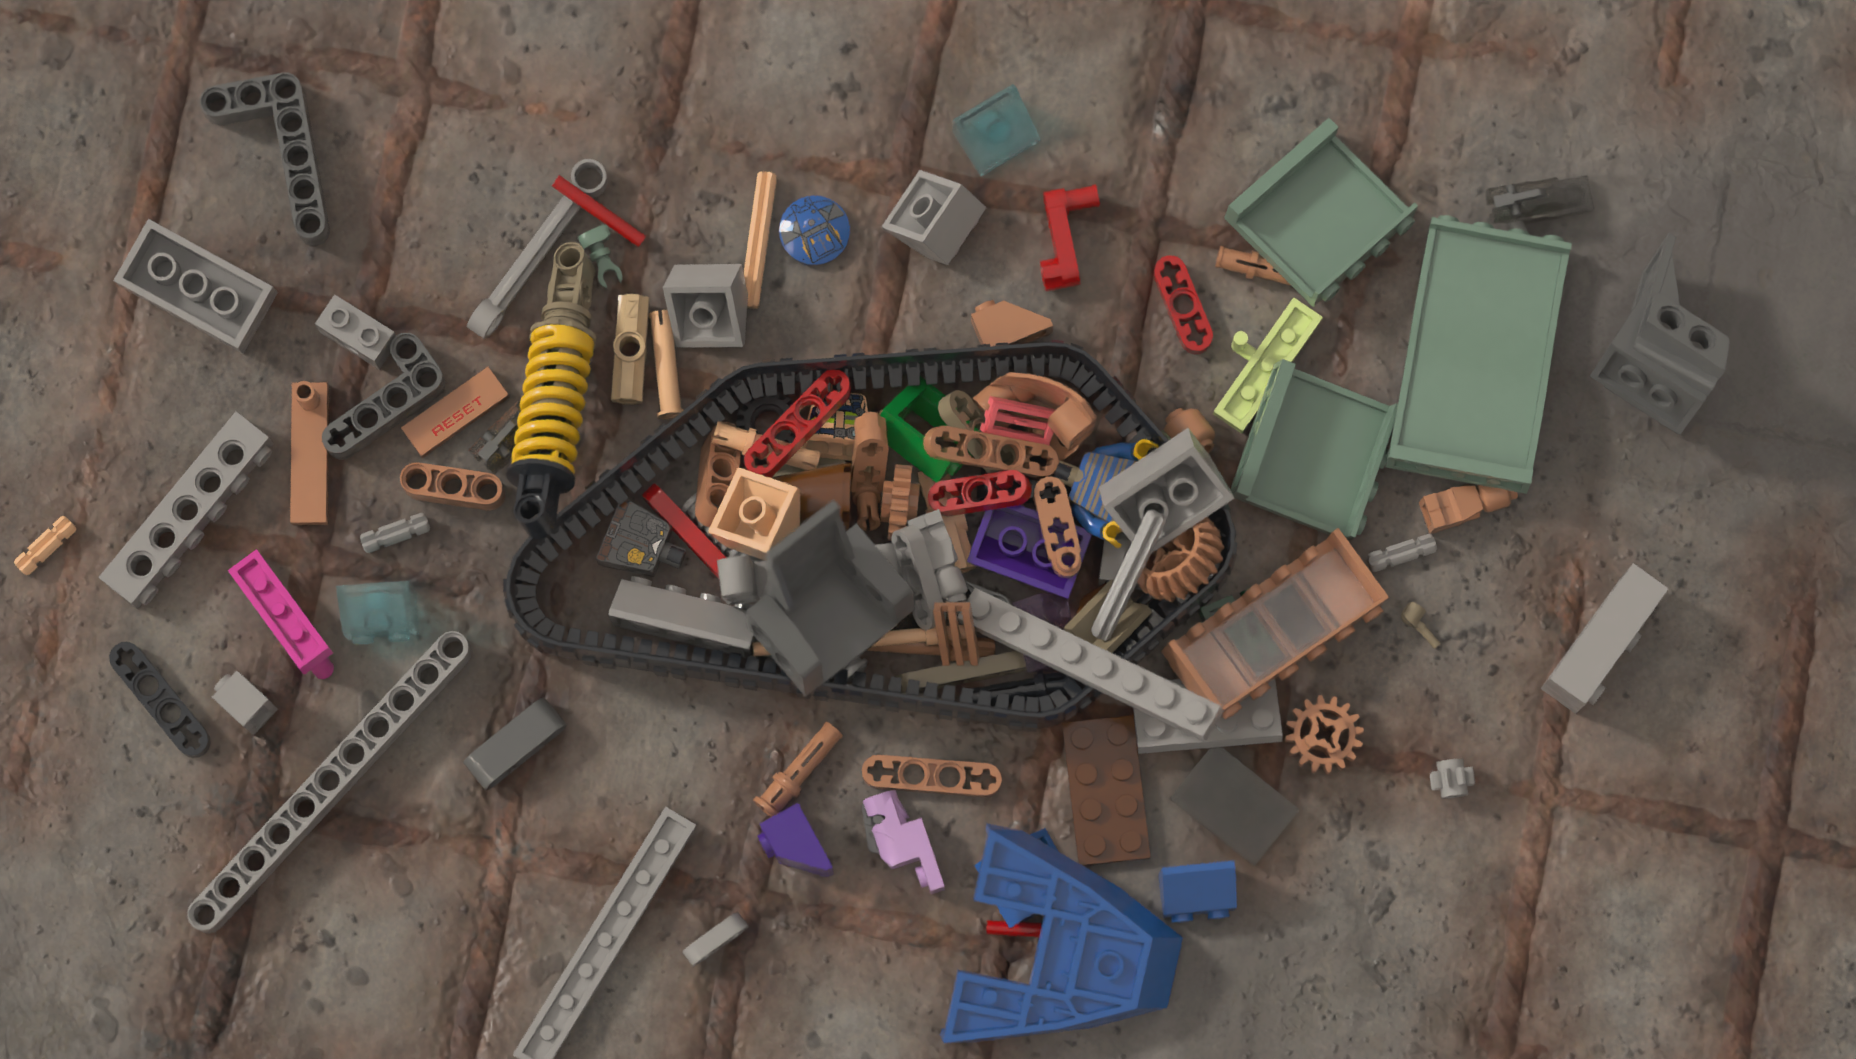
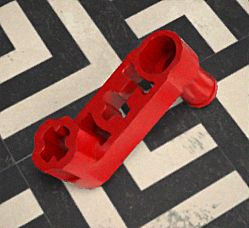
[1039,184,1100,292]

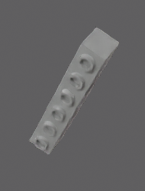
[98,412,274,609]

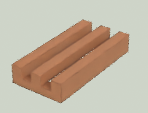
[933,602,980,666]

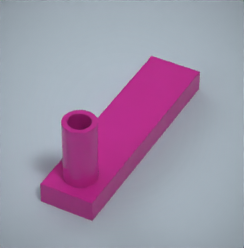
[228,549,334,679]

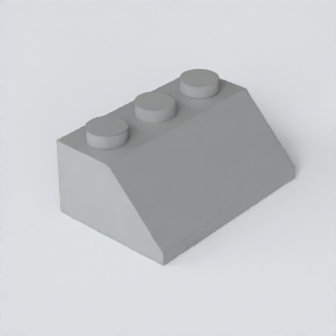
[1099,428,1234,553]

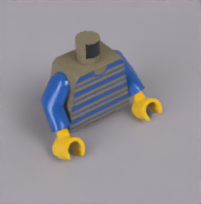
[1054,439,1159,548]

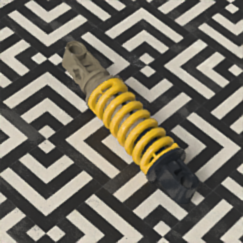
[507,242,597,539]

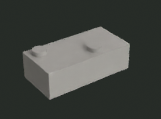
[113,219,278,354]
[1541,563,1669,714]

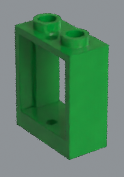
[880,376,980,483]

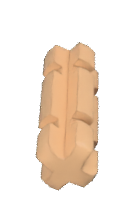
[14,516,76,575]

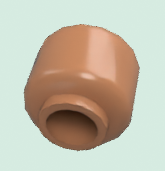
[1163,408,1215,454]

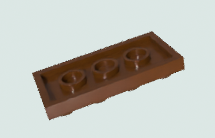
[1062,715,1151,866]

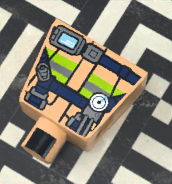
[802,384,868,461]

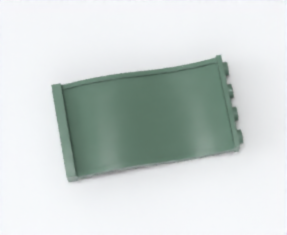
[1386,215,1572,494]

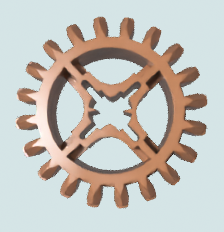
[1137,517,1224,603]

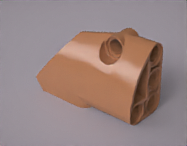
[972,373,1096,480]

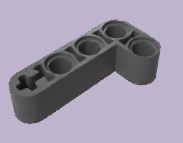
[322,333,446,460]

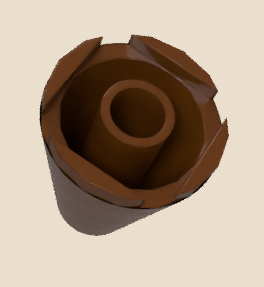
[771,463,851,531]

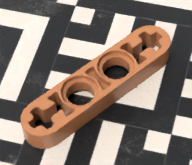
[924,426,1059,477]
[862,755,1002,797]

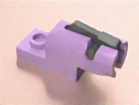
[862,790,945,894]

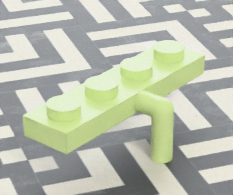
[1213,297,1323,434]

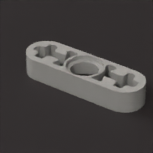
[892,525,946,630]

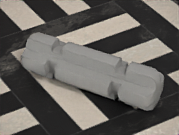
[360,513,430,553]
[1367,534,1437,572]

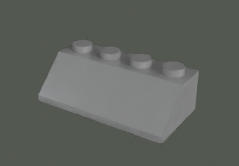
[608,576,757,658]

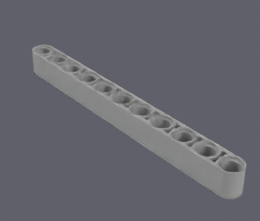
[187,631,472,933]

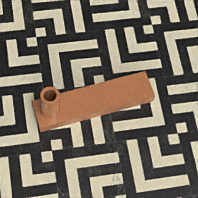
[290,381,329,525]

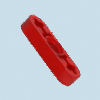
[1154,255,1213,354]
[928,470,1032,516]

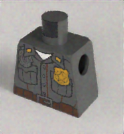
[596,499,687,577]

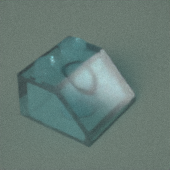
[336,581,419,644]

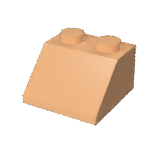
[708,467,800,561]

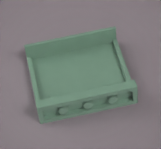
[1224,118,1418,307]
[1230,359,1398,540]

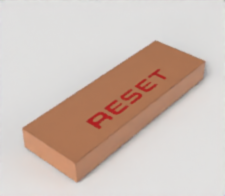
[401,367,509,458]

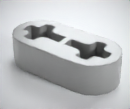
[682,912,749,967]

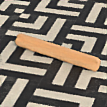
[744,171,777,309]

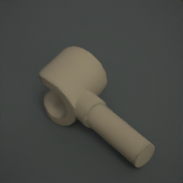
[1401,602,1441,649]

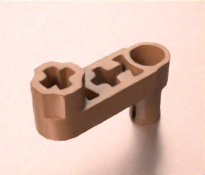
[850,412,889,531]
[1033,477,1081,578]

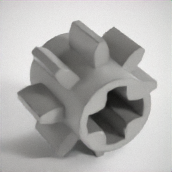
[1430,759,1475,799]

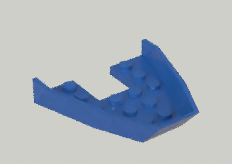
[940,823,1183,1043]

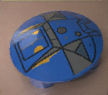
[779,196,850,266]

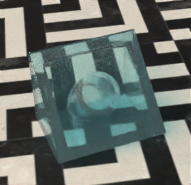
[953,84,1041,176]

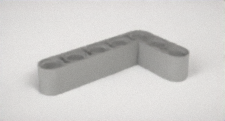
[717,543,901,605]

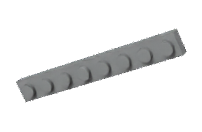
[957,588,1224,742]
[513,806,697,1059]

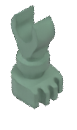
[577,224,623,289]

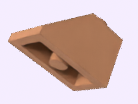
[971,300,1053,346]

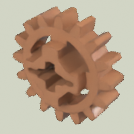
[880,464,920,541]
[1285,695,1364,775]

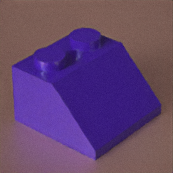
[757,803,834,878]

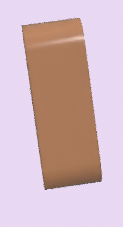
[695,422,741,528]
[400,462,506,510]

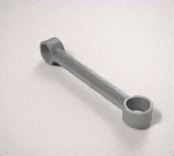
[467,159,607,339]

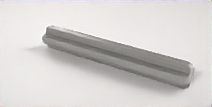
[1091,510,1166,641]

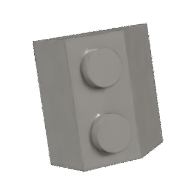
[881,170,986,265]
[663,264,748,347]

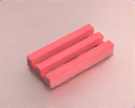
[980,396,1056,446]

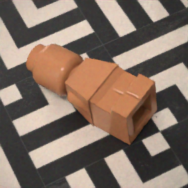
[1419,484,1518,534]

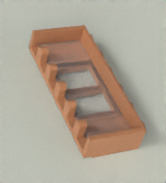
[1161,528,1389,720]

